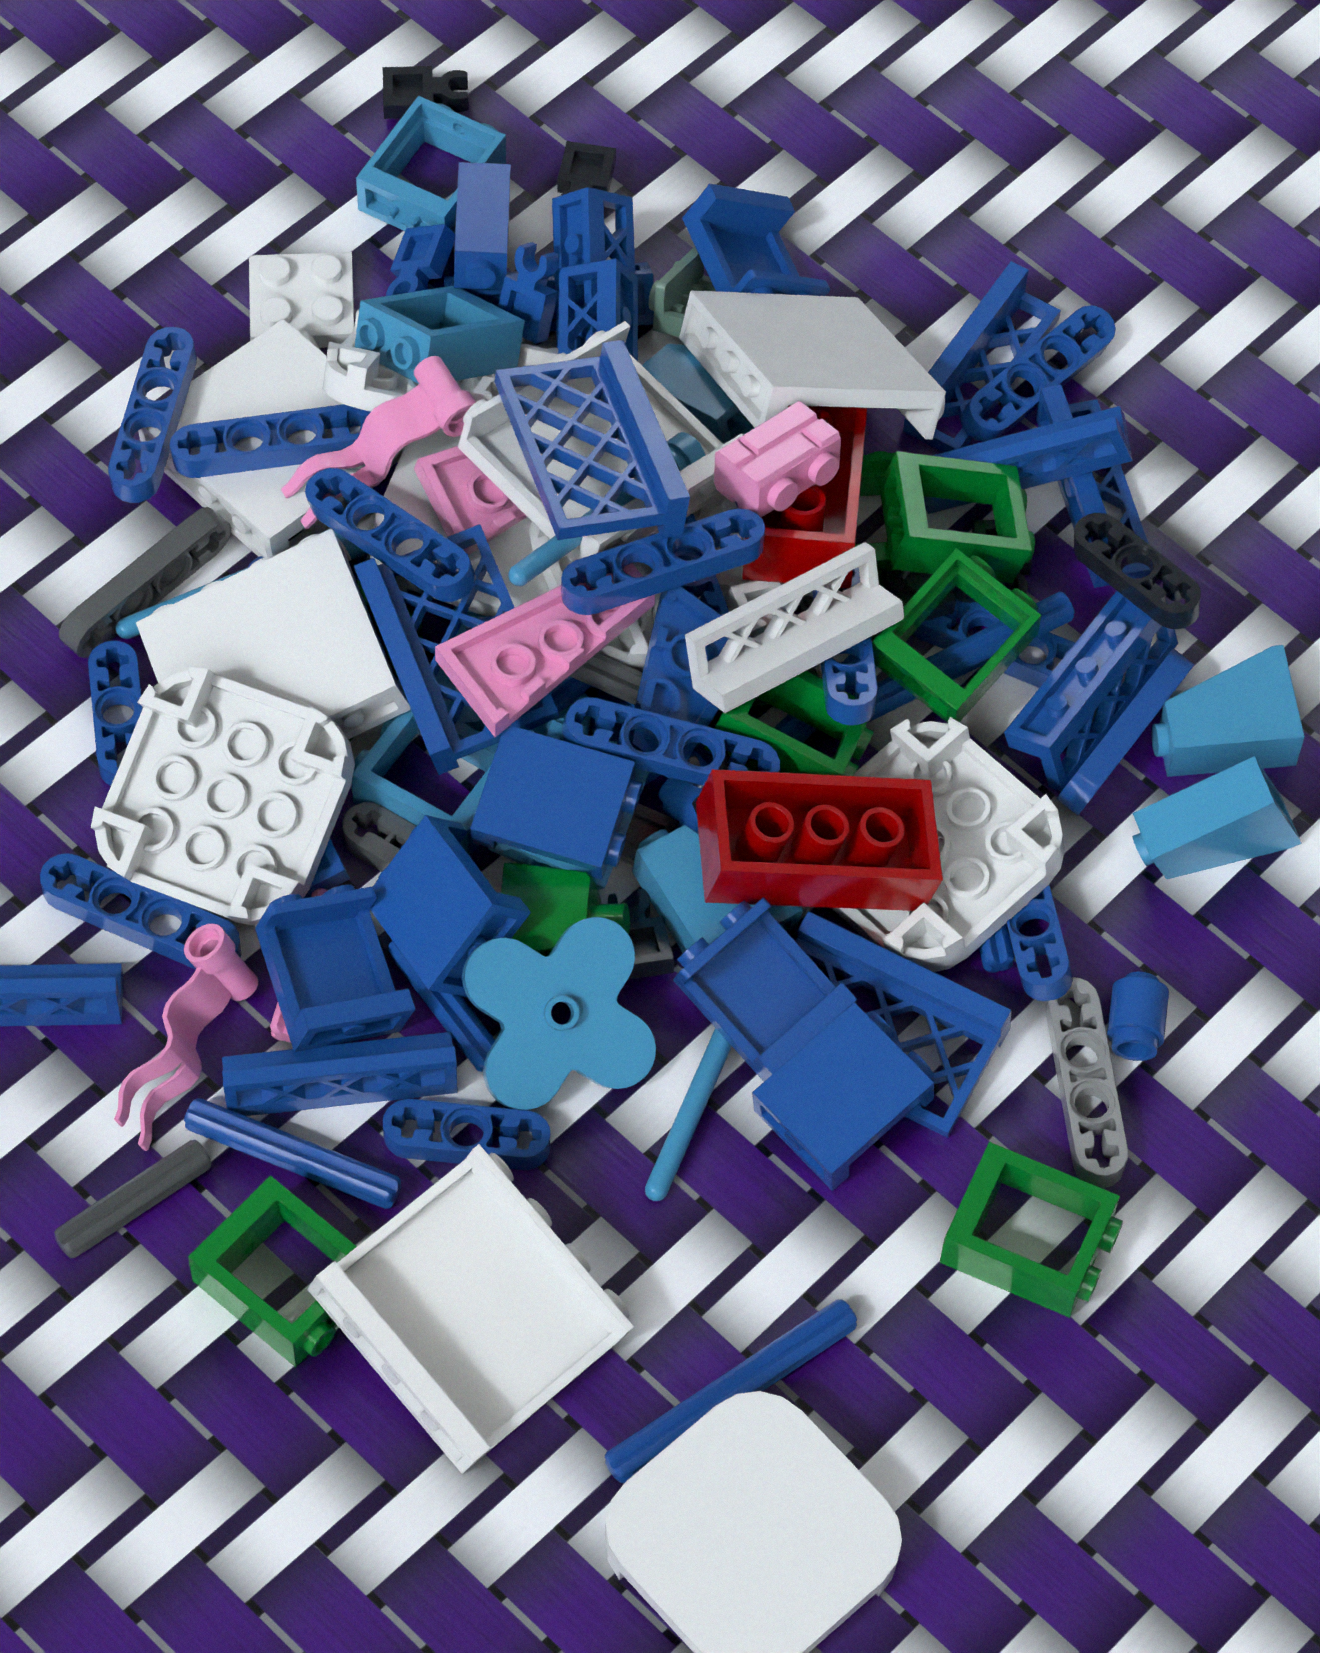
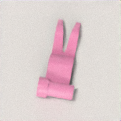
[281,356,476,529]
[114,924,258,1151]

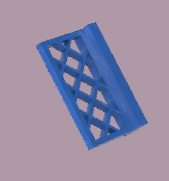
[494,340,690,540]
[354,524,560,775]
[795,911,1011,1138]

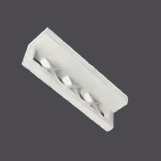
[685,542,904,713]

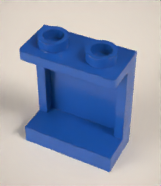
[682,183,830,296]
[470,725,643,880]
[370,815,531,997]
[255,885,415,1052]
[673,897,857,1082]
[752,1002,934,1191]

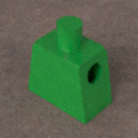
[501,863,630,957]

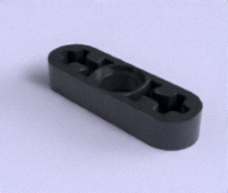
[1074,513,1201,629]

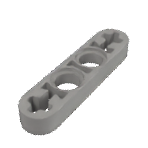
[1046,977,1128,1188]

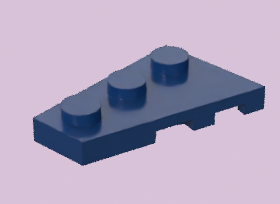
[629,586,752,780]

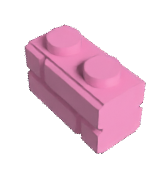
[714,401,841,517]

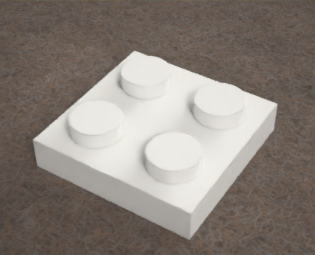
[249,252,354,348]

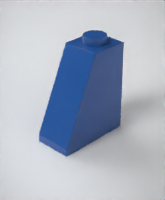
[454,162,511,290]

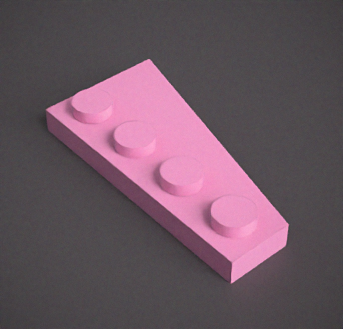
[414,446,527,555]
[435,563,655,737]

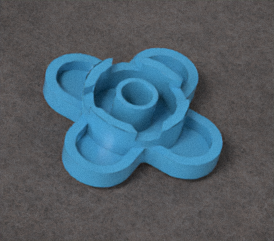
[462,917,656,1110]

